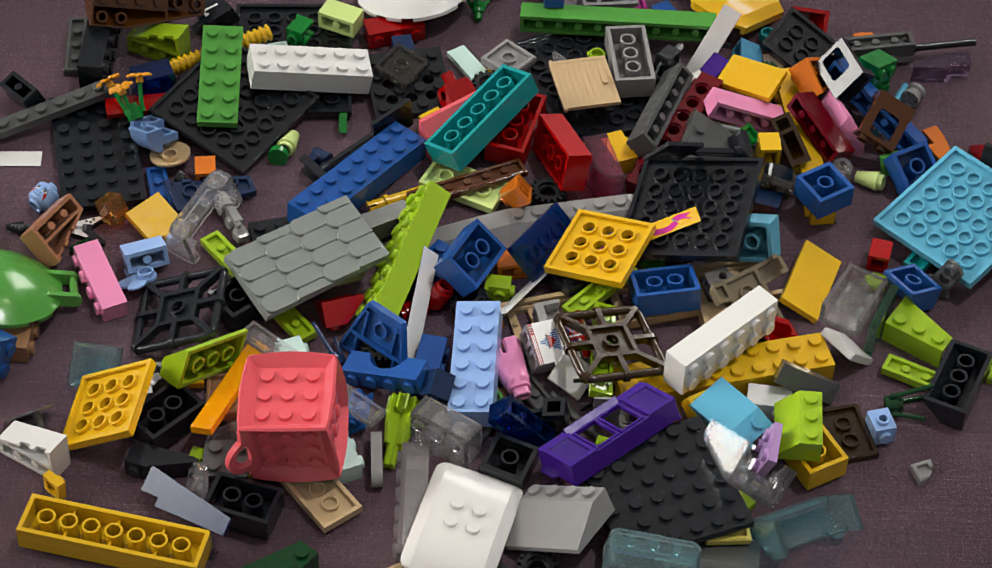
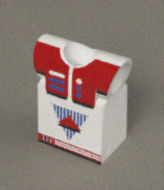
[519,310,591,375]

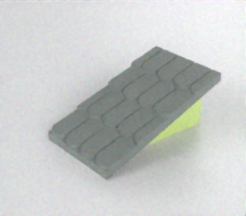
[224,195,390,321]

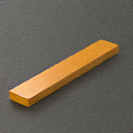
[190,344,268,436]

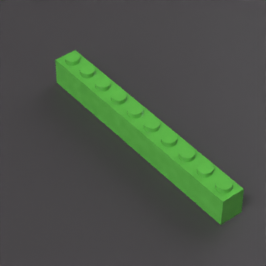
[520,2,716,42]

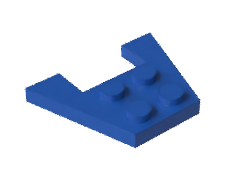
[339,300,408,368]

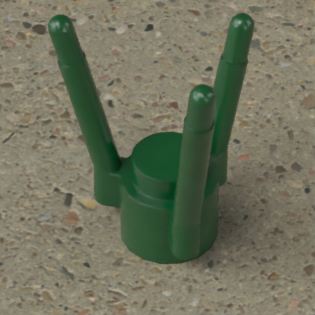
[884,384,935,421]

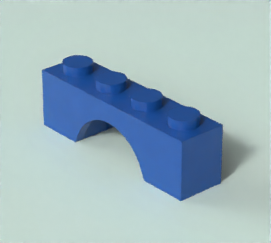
[342,350,431,394]

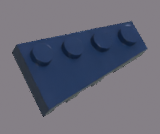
[164,175,257,215]

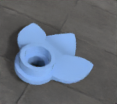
[118,266,157,291]

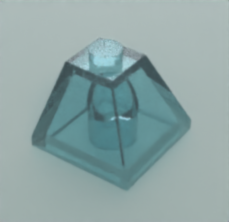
[67,341,124,387]

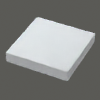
[821,327,873,366]

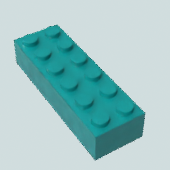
[424,64,539,172]

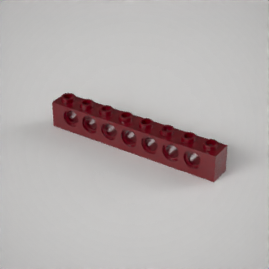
[624,72,723,194]

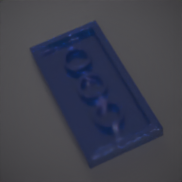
[506,202,571,282]

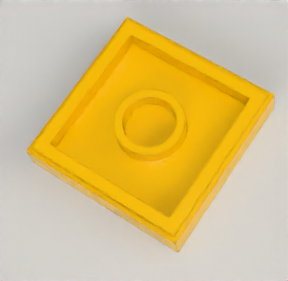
[125,192,185,239]

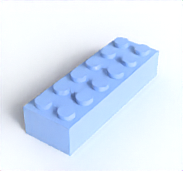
[447,301,503,427]

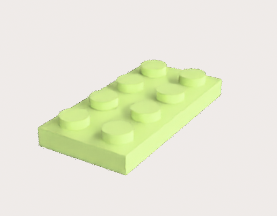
[419,161,508,213]

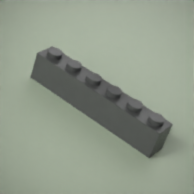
[626,62,694,157]

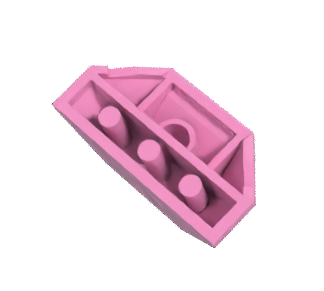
[820,89,865,157]

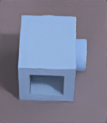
[865,407,897,445]

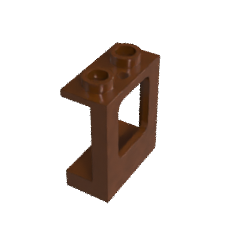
[853,89,915,154]

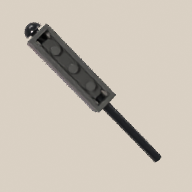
[835,31,976,63]

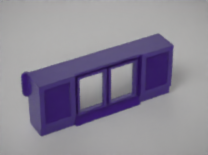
[537,382,682,486]

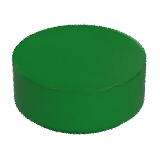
[268,145,289,166]

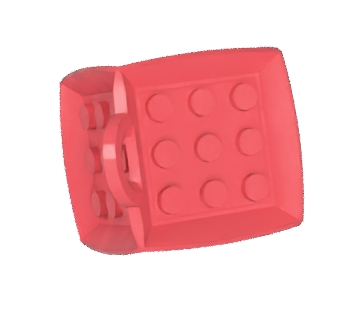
[225,351,349,482]

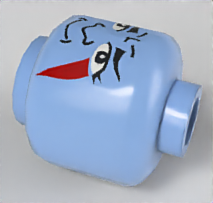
[28,182,59,213]

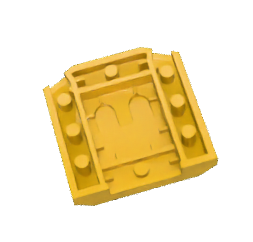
[690,0,784,35]

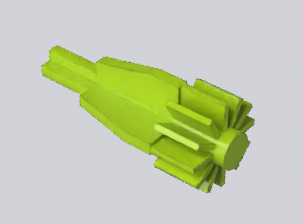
[383,392,421,470]

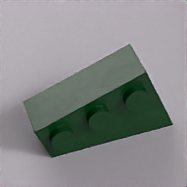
[241,540,319,568]

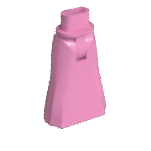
[498,335,532,400]

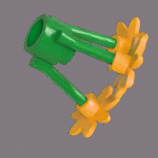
[96,72,152,122]

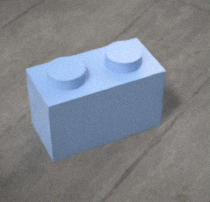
[120,235,170,274]

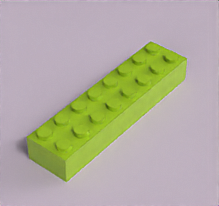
[355,180,451,317]

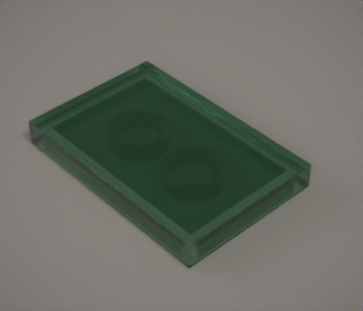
[864,284,899,357]

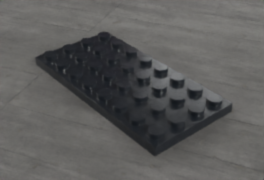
[49,89,146,212]

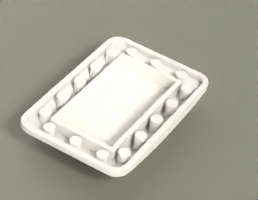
[400,462,523,568]

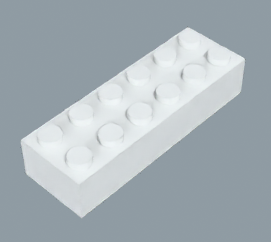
[246,44,373,94]
[663,286,778,395]

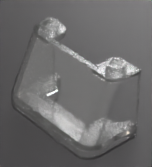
[163,170,243,265]
[704,419,797,508]

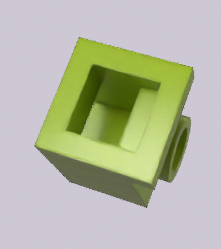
[484,274,515,302]

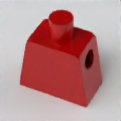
[437,70,477,108]

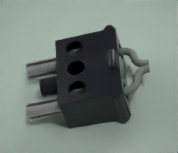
[653,43,684,83]

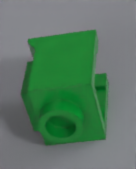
[286,14,314,46]

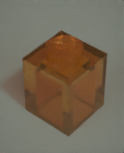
[94,191,129,226]

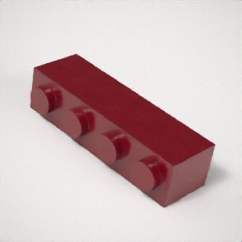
[786,91,855,165]

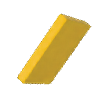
[718,54,787,103]

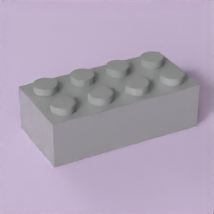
[604,25,656,98]

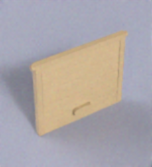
[548,55,621,113]

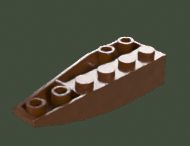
[85,0,205,29]

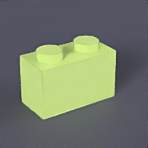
[318,0,364,38]

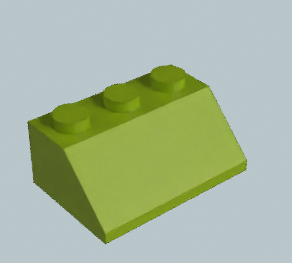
[774,390,823,462]

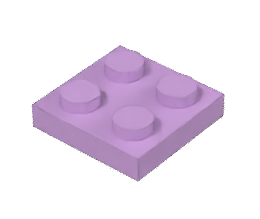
[750,421,783,483]

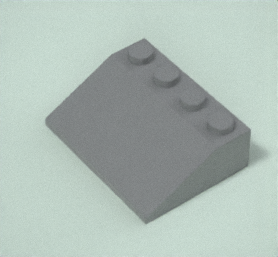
[505,484,615,554]

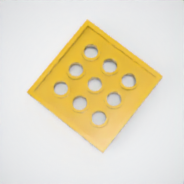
[544,209,656,289]
[63,358,157,451]

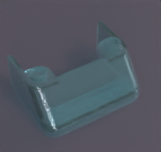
[749,494,864,561]
[601,528,702,568]

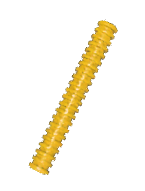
[142,24,273,86]

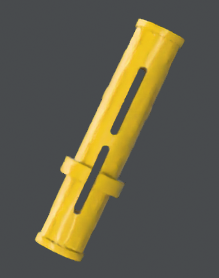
[365,185,420,212]

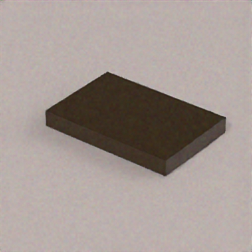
[822,403,880,464]

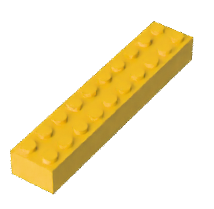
[614,332,835,407]

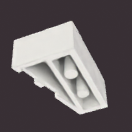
[0,421,71,475]

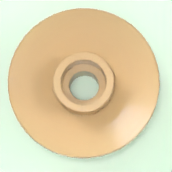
[149,141,191,167]

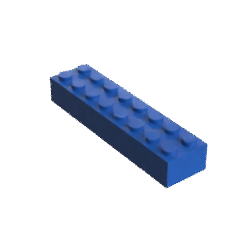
[287,121,427,223]

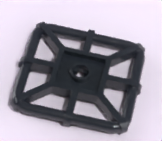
[131,266,228,355]

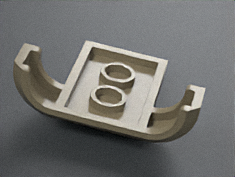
[709,254,789,318]

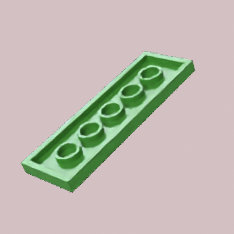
[197,25,243,128]

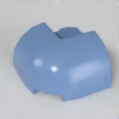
[128,115,178,152]

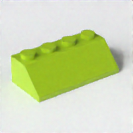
[159,328,248,389]

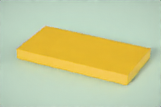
[779,240,841,323]

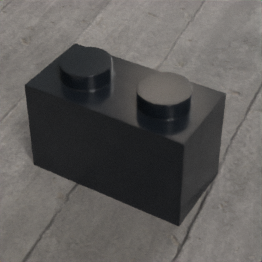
[0,71,46,109]

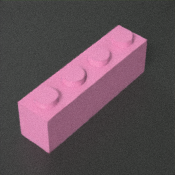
[703,87,784,133]
[71,239,128,322]

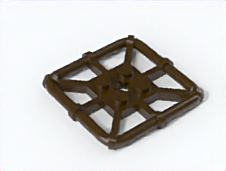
[553,305,665,385]

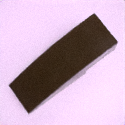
[770,112,812,169]

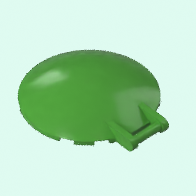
[0,249,82,329]

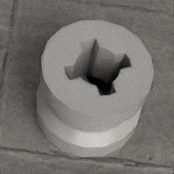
[901,82,926,108]

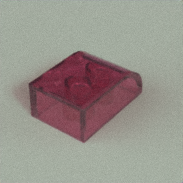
[583,133,625,198]

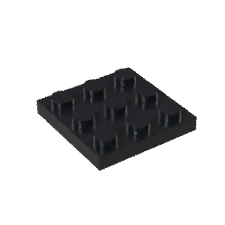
[759,7,835,68]

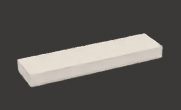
[686,4,742,73]

